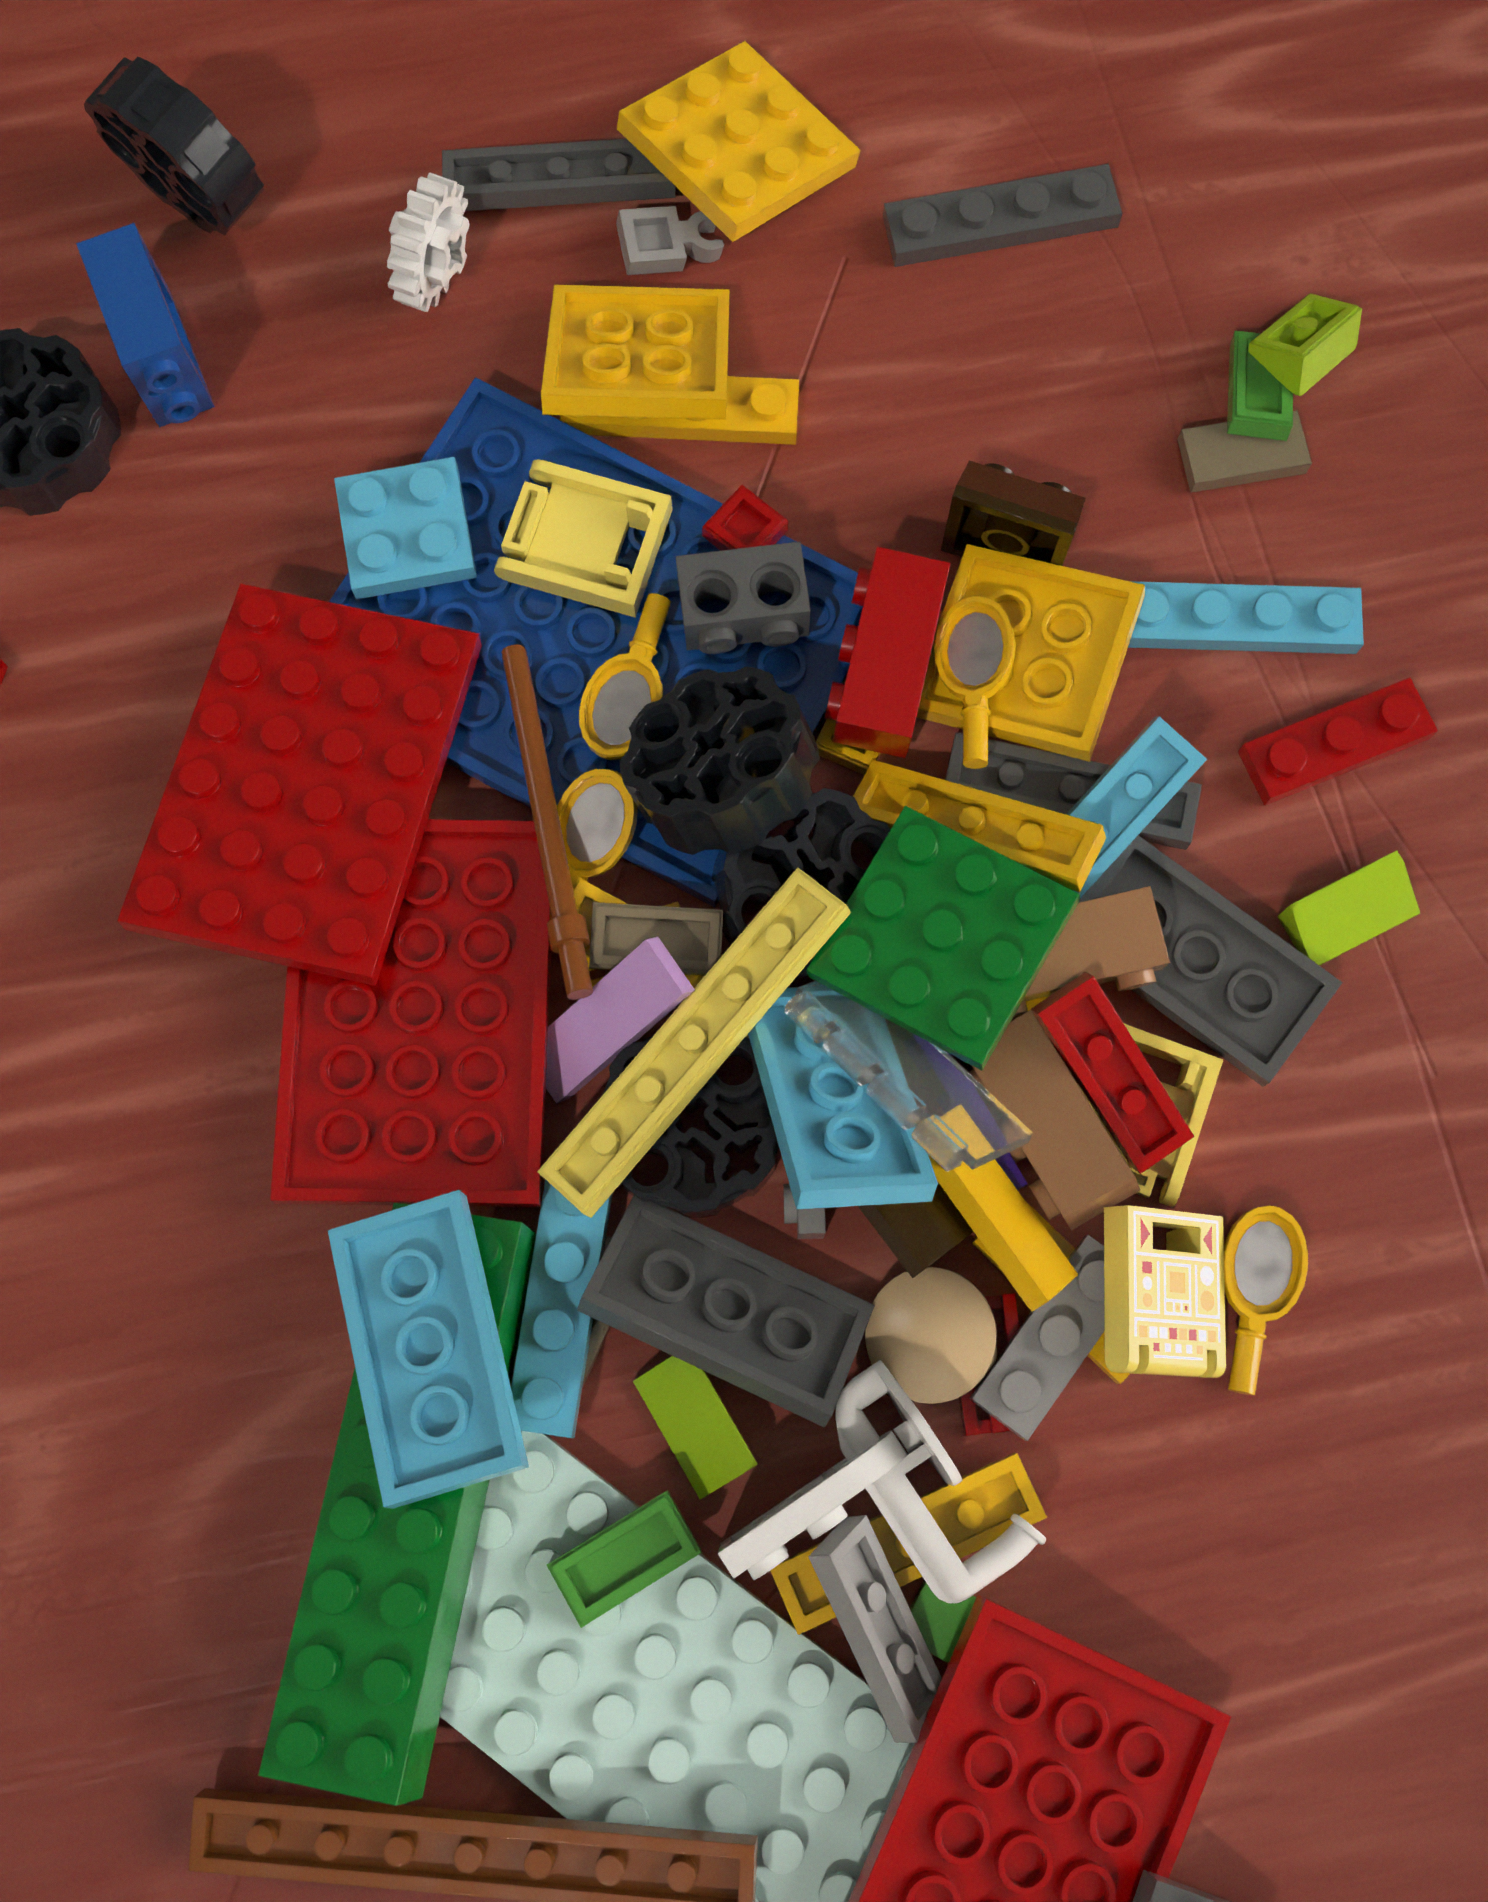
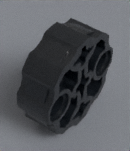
[84,56,264,236]
[0,328,121,516]
[620,666,820,855]
[712,788,891,981]
[603,1035,780,1218]

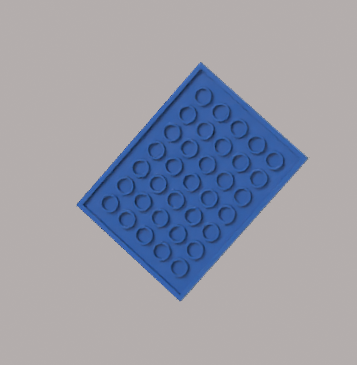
[329,377,863,908]

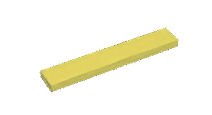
[537,867,851,1218]

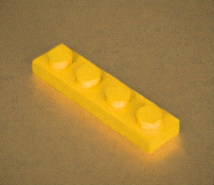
[560,376,799,445]
[853,760,1106,892]
[770,1452,1047,1635]

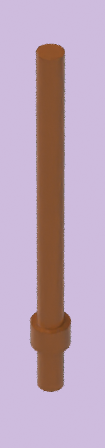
[501,644,593,999]

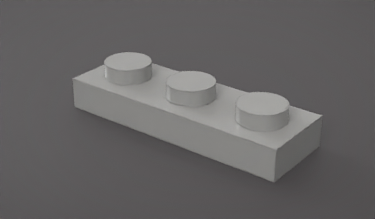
[969,1235,1104,1441]
[808,1515,942,1743]

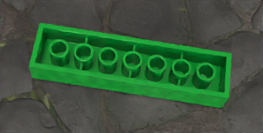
[258,1202,536,1806]

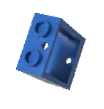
[76,223,215,428]

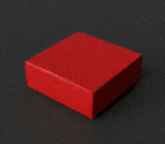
[702,485,788,551]

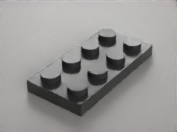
[1079,835,1343,1087]
[577,1196,875,1428]

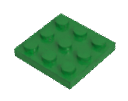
[807,806,1080,1071]

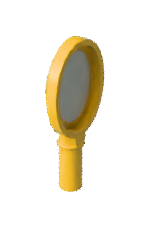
[579,593,671,760]
[934,596,1016,769]
[557,769,638,891]
[1223,1206,1308,1396]

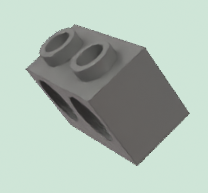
[676,541,811,654]

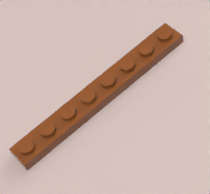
[188,1788,758,1902]

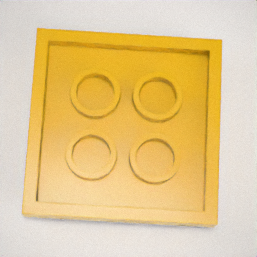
[617,41,861,242]
[541,285,730,421]
[917,544,1145,762]

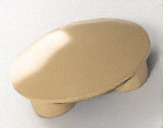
[865,1267,997,1404]

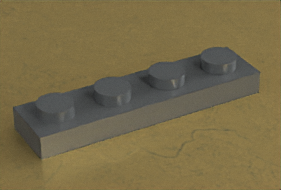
[442,139,676,211]
[883,164,1122,267]
[945,732,1202,850]

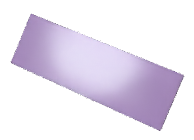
[546,936,695,1103]

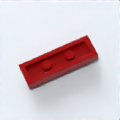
[1238,677,1438,806]
[1031,972,1195,1174]

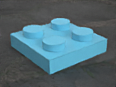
[334,457,477,600]

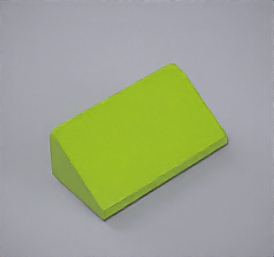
[1248,293,1362,396]
[1277,851,1420,966]
[633,1356,758,1499]

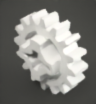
[387,173,470,312]

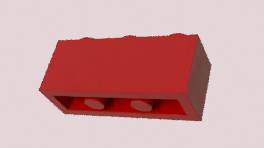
[825,547,951,758]

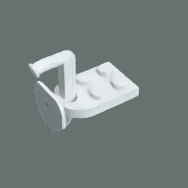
[718,1360,1046,1603]

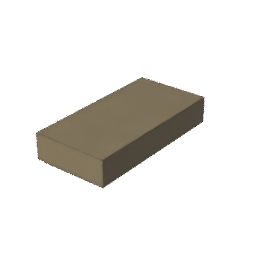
[1177,410,1312,493]
[589,902,723,976]

